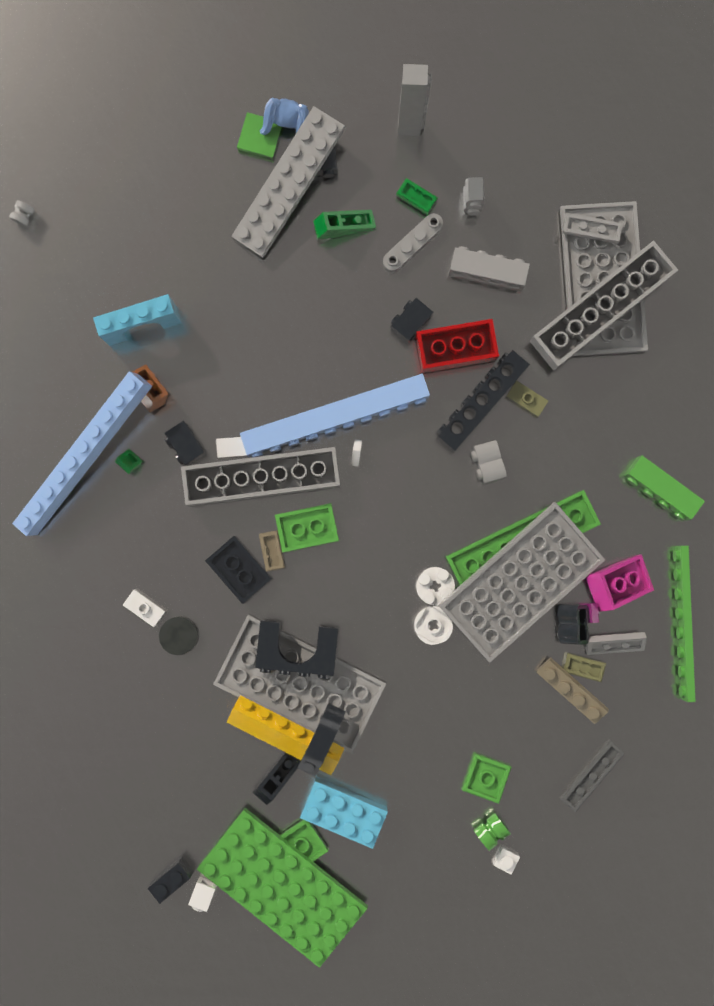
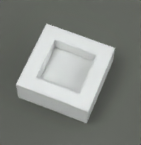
[493,846,520,875]

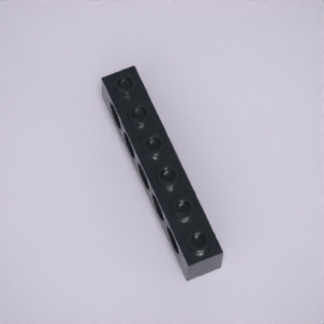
[436,350,530,453]

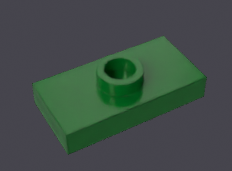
[396,178,438,215]

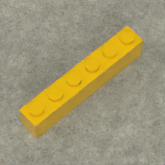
[227,695,344,775]

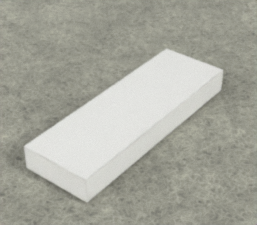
[216,437,275,458]

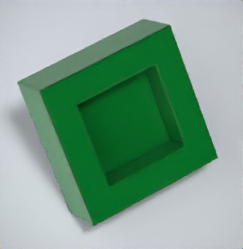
[115,449,143,474]

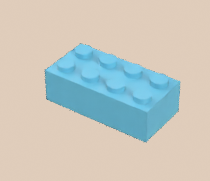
[300,777,388,849]

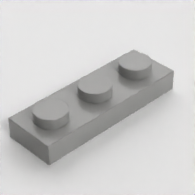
[562,213,623,244]
[585,632,647,655]

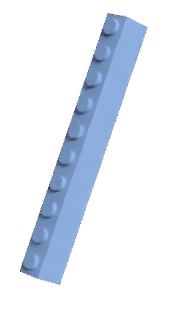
[12,371,152,536]
[240,373,430,458]

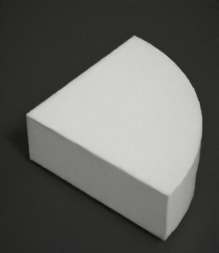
[351,439,362,466]

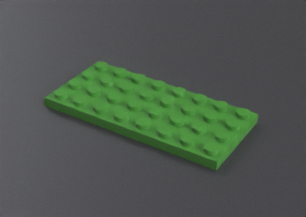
[197,808,368,968]

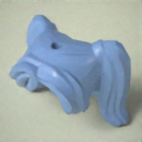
[260,98,309,135]

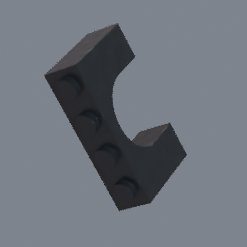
[255,620,339,679]

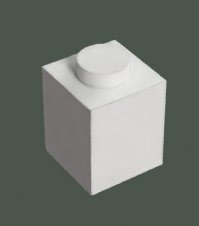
[188,877,217,912]

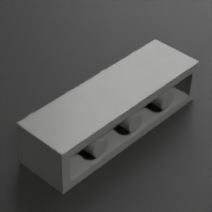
[449,247,529,291]

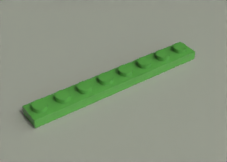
[673,546,696,702]

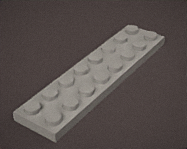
[231,106,346,258]

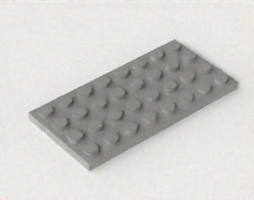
[560,201,648,356]
[438,502,605,663]
[213,614,386,754]

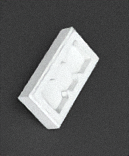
[123,589,166,627]

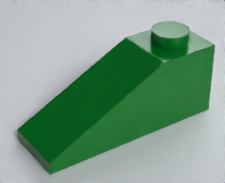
[313,210,376,239]

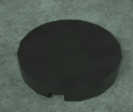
[159,616,198,655]

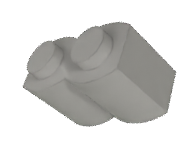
[463,177,485,216]
[471,440,507,484]

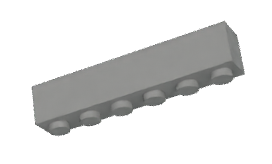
[398,64,432,136]

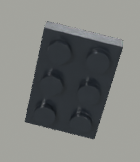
[205,536,272,604]

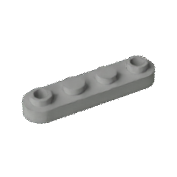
[383,213,443,272]

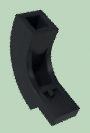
[298,703,346,777]

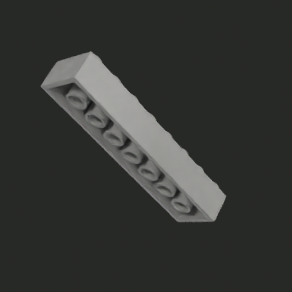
[530,240,678,371]
[181,447,340,506]

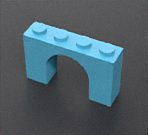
[93,294,181,346]

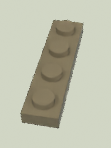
[537,657,609,724]

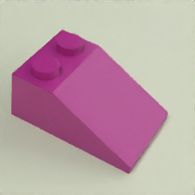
[586,554,654,612]

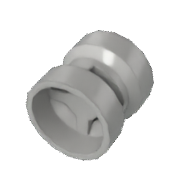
[9,200,35,227]

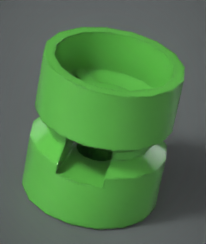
[474,813,511,851]

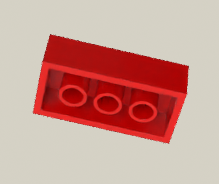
[415,319,499,373]

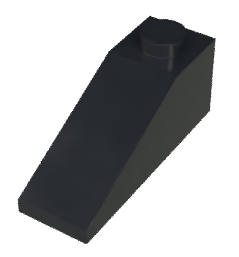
[252,752,301,805]

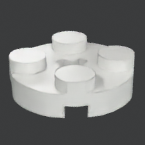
[416,567,455,606]
[414,606,453,645]

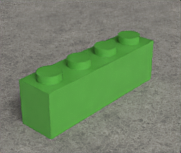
[624,455,705,521]

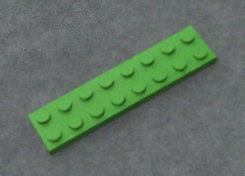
[446,490,601,586]

